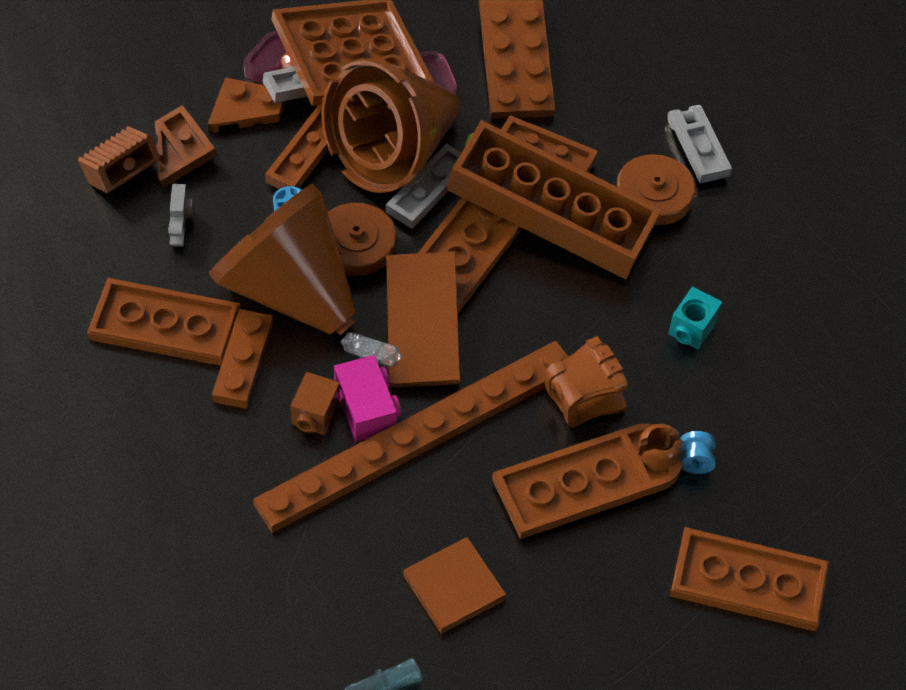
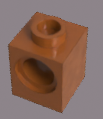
[290,372,340,435]

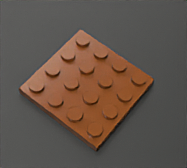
[271,0,434,106]

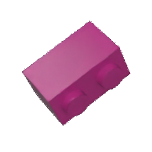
[334,355,401,442]

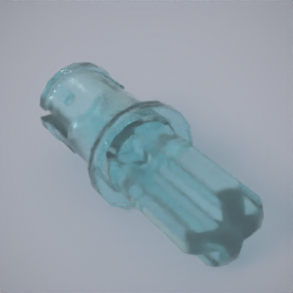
[344,658,422,690]

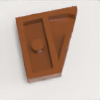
[208,77,286,132]
[155,105,218,188]

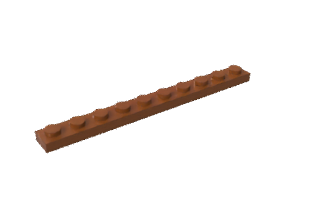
[253,340,569,533]

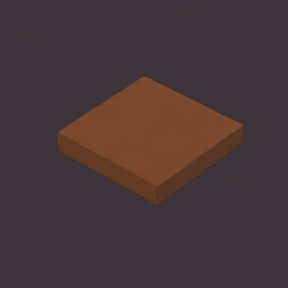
[403,537,506,634]

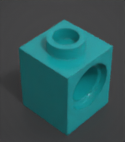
[668,286,722,350]

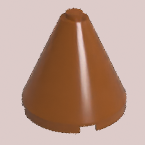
[321,58,460,193]
[208,184,356,335]

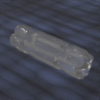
[341,332,402,367]

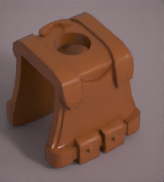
[545,336,628,428]

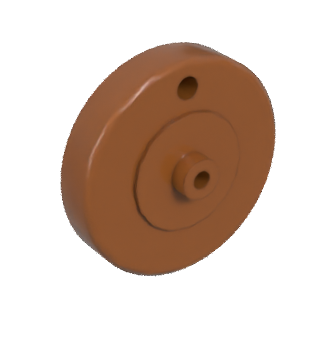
[616,154,696,225]
[328,203,397,276]

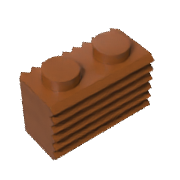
[78,126,161,194]

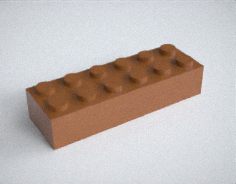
[447,120,662,279]

